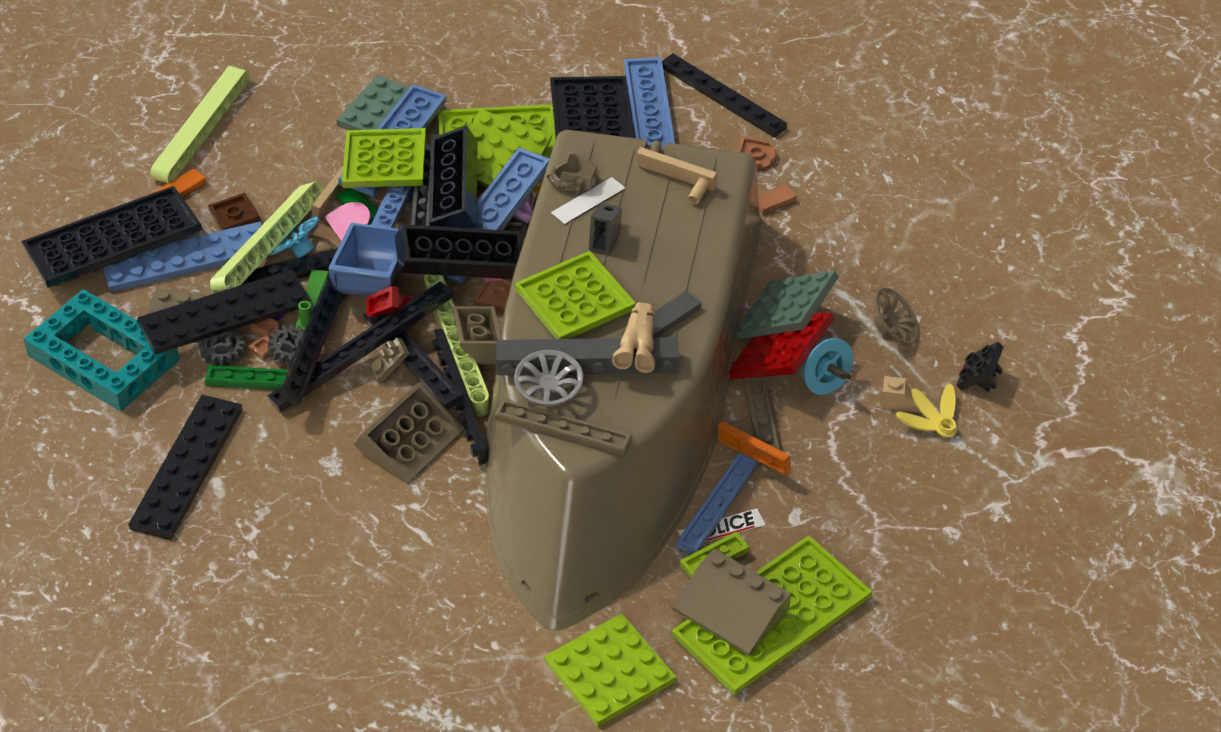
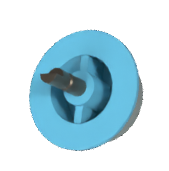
[798,337,853,395]

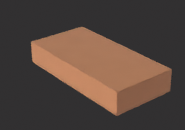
[758,184,796,215]

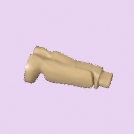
[612,302,655,373]

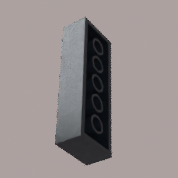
[429,126,478,228]
[395,224,523,279]

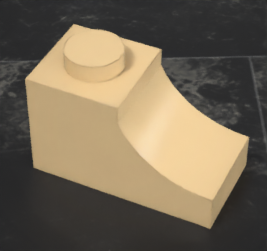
[881,376,926,413]

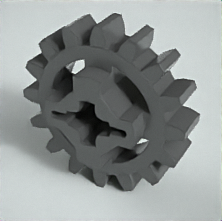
[268,324,305,366]
[199,330,246,366]

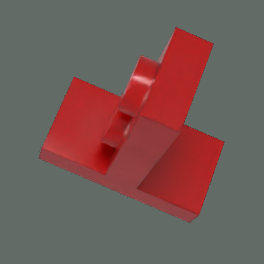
[366,286,422,319]

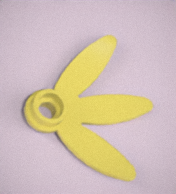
[896,384,957,438]

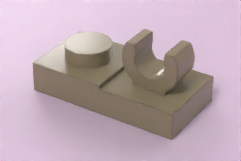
[369,338,409,383]

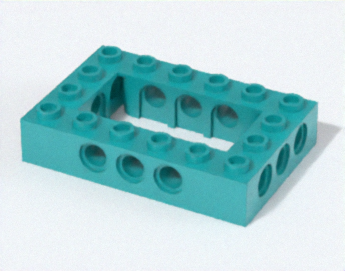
[23,289,180,412]

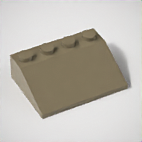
[354,382,465,484]
[672,548,791,656]

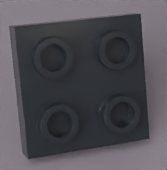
[956,342,1004,392]

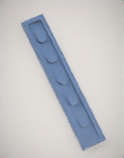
[676,453,758,554]

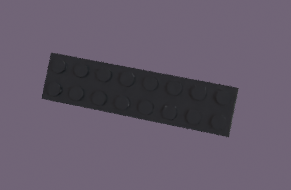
[137,269,311,355]
[129,395,243,540]

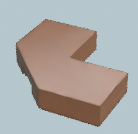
[248,318,280,362]

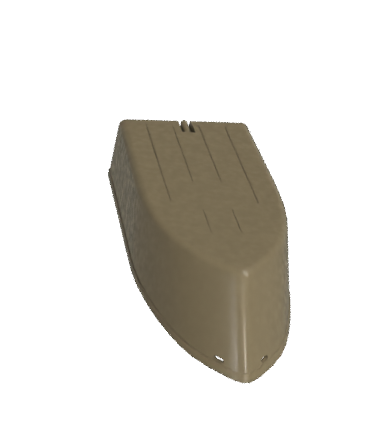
[485,130,761,631]

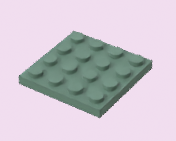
[336,75,409,130]
[736,270,839,339]

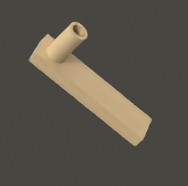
[637,147,717,205]
[311,166,344,220]

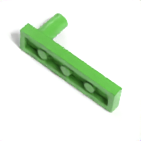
[295,270,328,331]

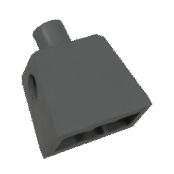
[589,203,622,255]

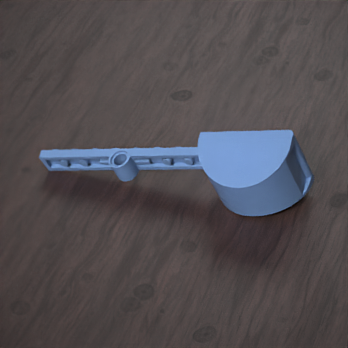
[329,144,430,297]

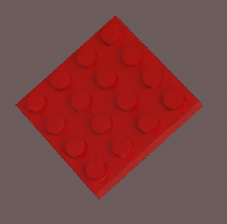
[729,312,834,380]

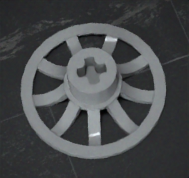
[514,350,583,406]

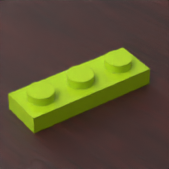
[679,532,749,579]

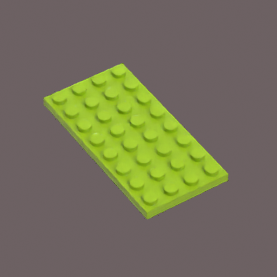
[671,535,873,696]

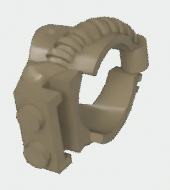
[547,153,599,191]

